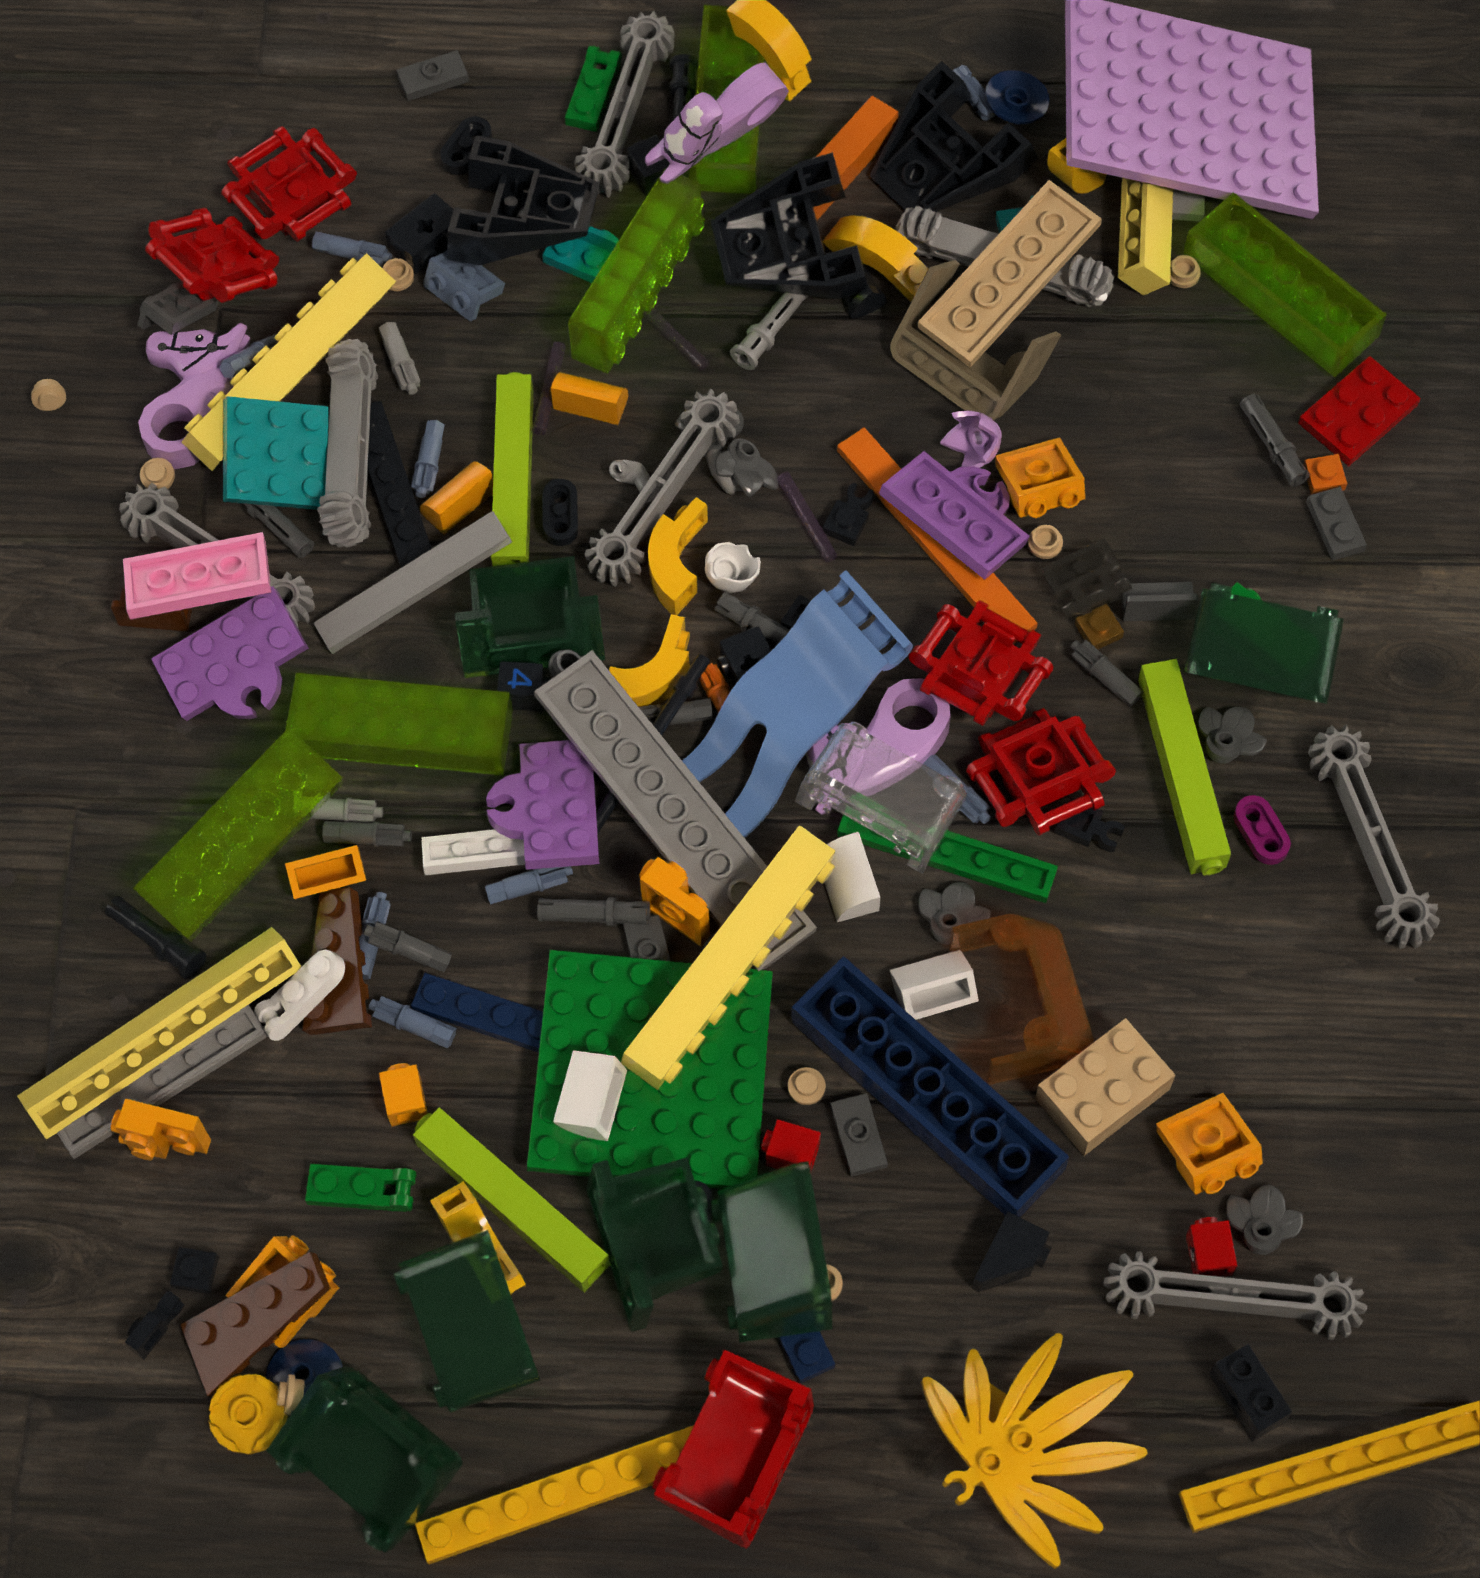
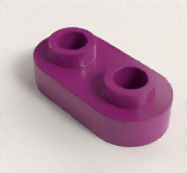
[1234,795,1291,865]

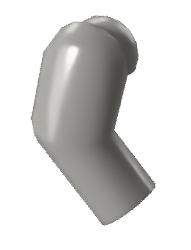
[706,449,743,495]
[609,460,651,493]

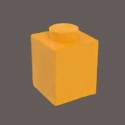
[379,1063,427,1127]

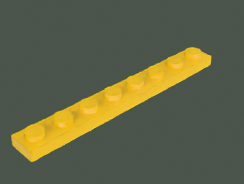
[1179,1400,1480,1533]
[415,1425,694,1565]

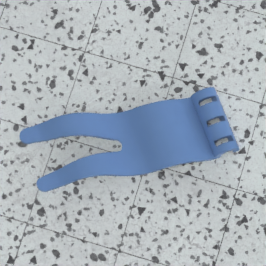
[682,570,913,838]

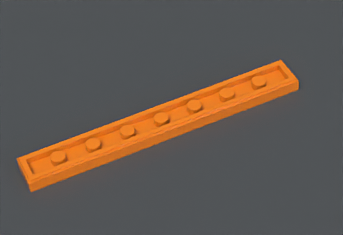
[837,427,1038,645]

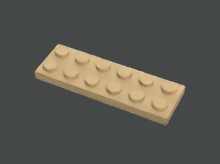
[918,180,1102,367]

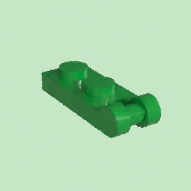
[565,45,622,132]
[305,1164,417,1212]

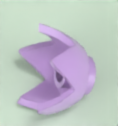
[940,411,1002,468]

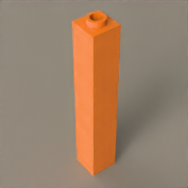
[814,95,898,220]

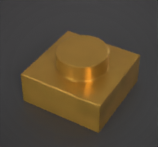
[1075,604,1124,650]

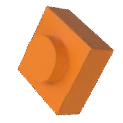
[1303,454,1348,495]

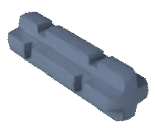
[953,65,996,121]

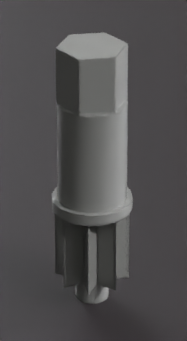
[379,322,421,395]
[294,796,383,823]

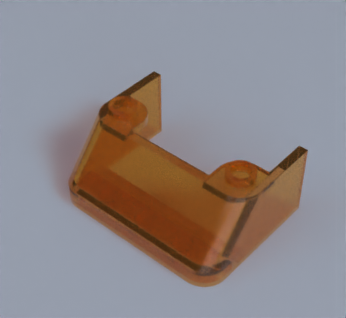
[949,914,1094,1085]

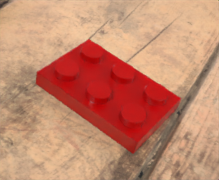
[1298,356,1421,467]

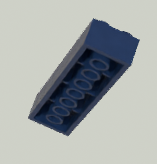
[791,956,1069,1217]

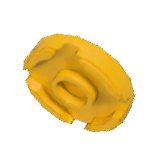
[209,1374,288,1455]

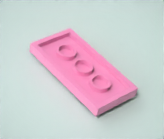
[123,532,271,619]

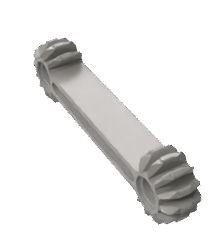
[574,11,674,198]
[895,206,1114,307]
[317,339,378,548]
[585,388,740,587]
[119,482,315,627]
[1308,724,1440,949]
[1103,1251,1367,1340]

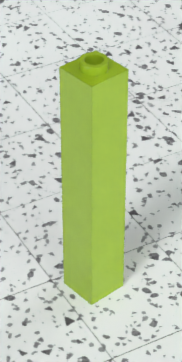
[491,372,534,573]
[1138,659,1231,875]
[413,1107,610,1293]

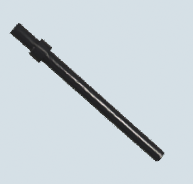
[596,654,711,833]

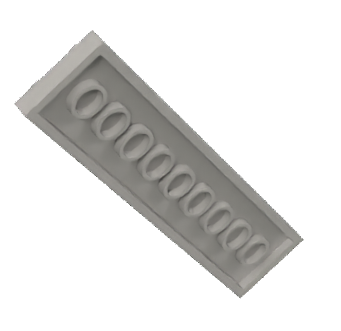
[534,650,817,971]

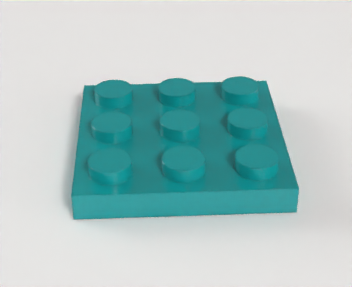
[223,396,328,510]

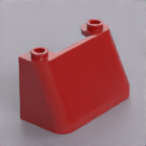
[652,1349,814,1549]

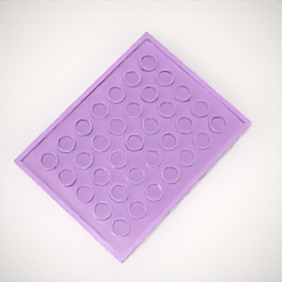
[1065,0,1319,219]

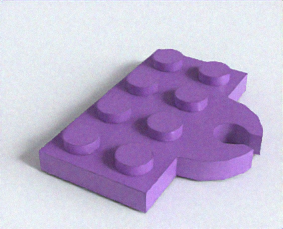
[878,451,1030,580]
[151,586,309,721]
[486,740,599,870]

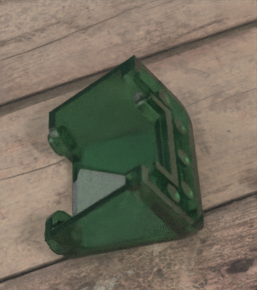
[1183,583,1344,704]
[711,1161,833,1343]
[394,1229,540,1413]
[266,1367,463,1553]

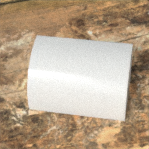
[824,832,880,922]
[890,950,979,1020]
[553,1050,627,1141]

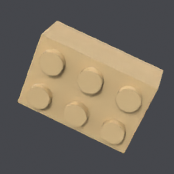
[1035,1018,1175,1156]

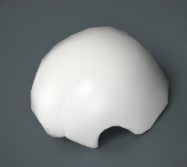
[705,542,761,593]

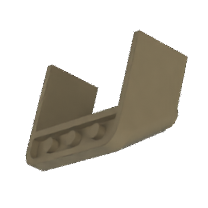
[890,260,1061,420]

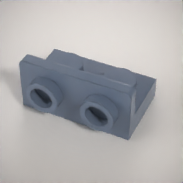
[423,251,505,321]

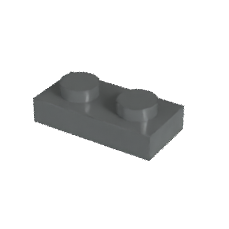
[1306,487,1367,561]

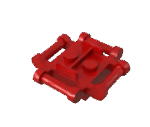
[222,126,357,242]
[145,208,279,303]
[908,600,1054,726]
[966,708,1116,836]

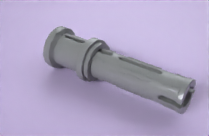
[730,293,808,370]

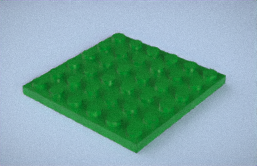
[527,950,773,1192]

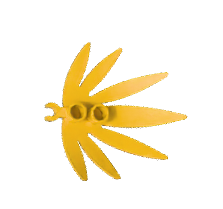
[921,1333,1147,1569]

